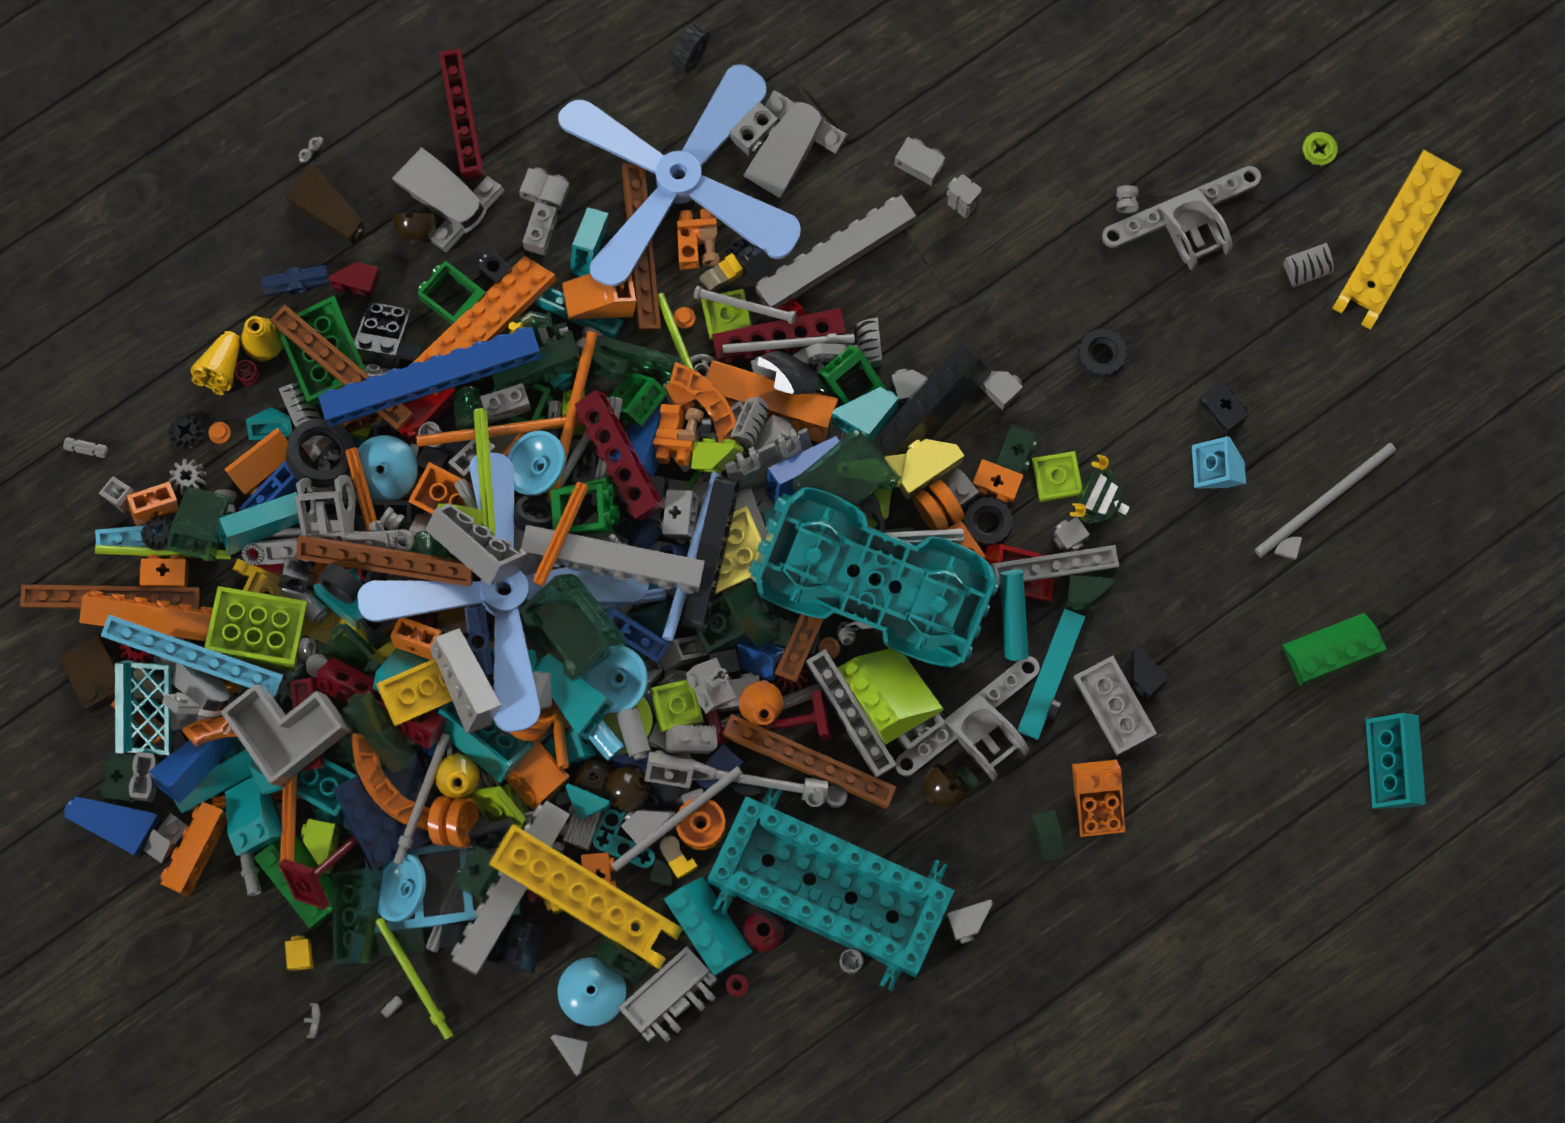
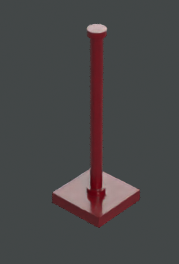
[726,690,833,742]
[278,835,358,910]

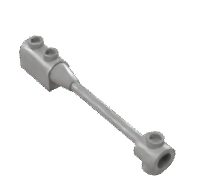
[645,750,828,807]

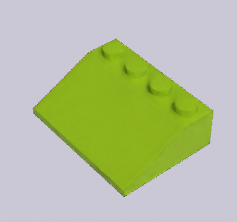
[204,586,308,673]
[837,648,943,745]

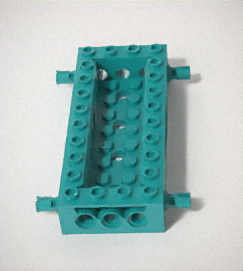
[708,787,954,991]

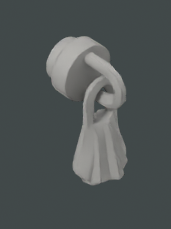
[837,621,874,645]

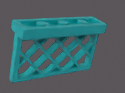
[115,660,172,755]

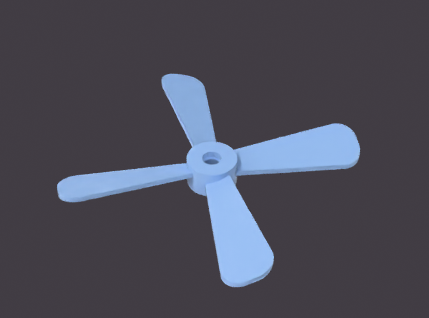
[558,65,801,286]
[358,453,649,732]

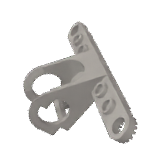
[1102,166,1261,271]
[242,475,414,566]
[895,656,1040,781]

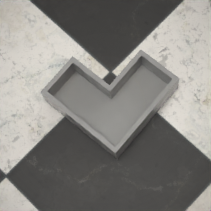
[221,684,351,786]

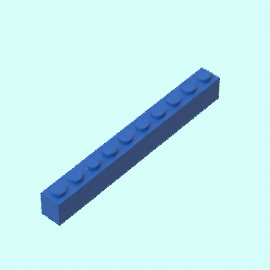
[318,327,542,427]

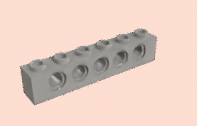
[806,649,896,778]

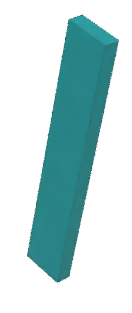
[1017,609,1085,740]

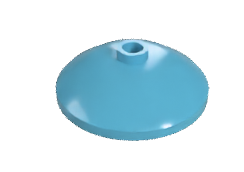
[507,431,565,496]
[358,435,418,501]
[582,645,648,713]
[374,854,426,922]
[558,957,626,1026]

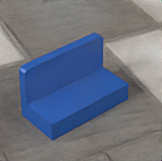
[738,636,785,681]

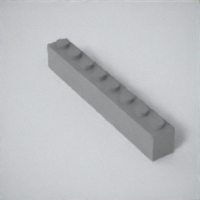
[756,195,916,309]
[521,525,705,594]
[451,801,570,976]

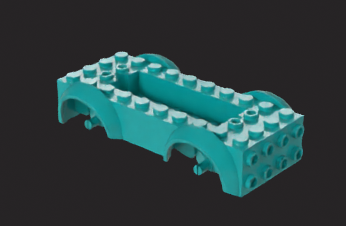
[749,487,998,667]

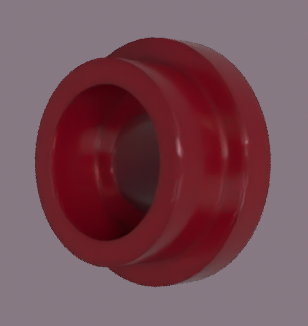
[726,974,749,997]

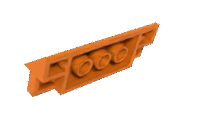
[706,360,838,443]

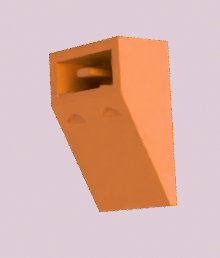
[562,274,636,320]
[1072,759,1125,837]

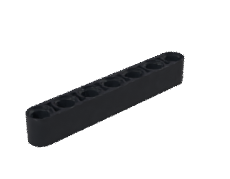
[682,476,740,631]

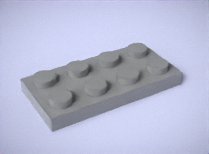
[1073,656,1157,756]

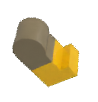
[700,253,743,292]
[660,836,698,880]

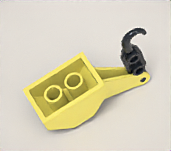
[838,439,964,532]

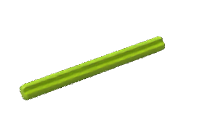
[474,408,496,536]

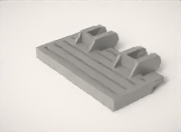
[725,428,813,491]
[618,946,718,1042]

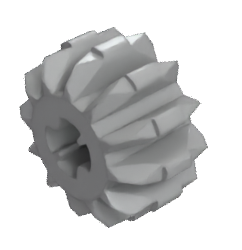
[169,459,207,497]

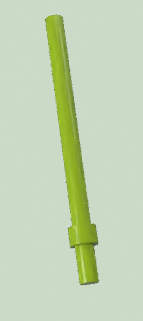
[658,293,703,407]
[95,545,231,561]
[375,917,453,1040]

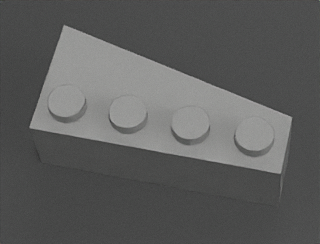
[425,503,528,586]
[431,628,501,734]

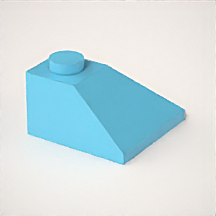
[1192,436,1246,489]

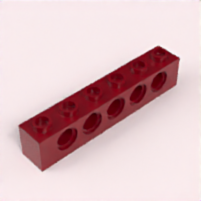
[439,48,485,181]
[712,308,846,365]
[574,390,665,521]
[315,657,447,749]

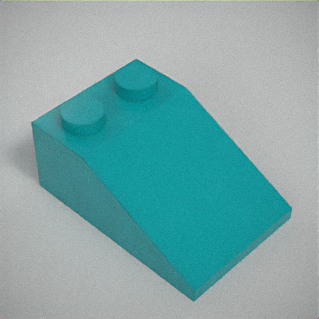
[225,776,282,856]

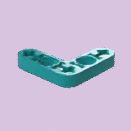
[593,803,655,869]

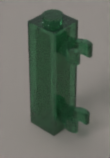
[342,691,418,773]

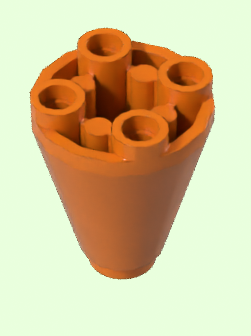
[739,680,783,725]

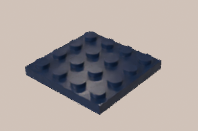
[332,748,437,871]

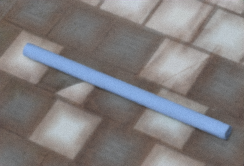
[662,472,722,641]

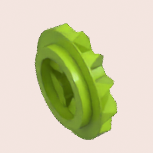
[1302,132,1337,166]

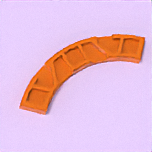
[669,362,740,463]
[183,717,238,747]
[352,733,431,831]

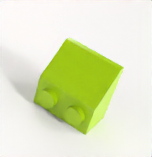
[301,819,341,874]

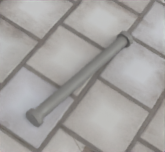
[694,286,797,324]

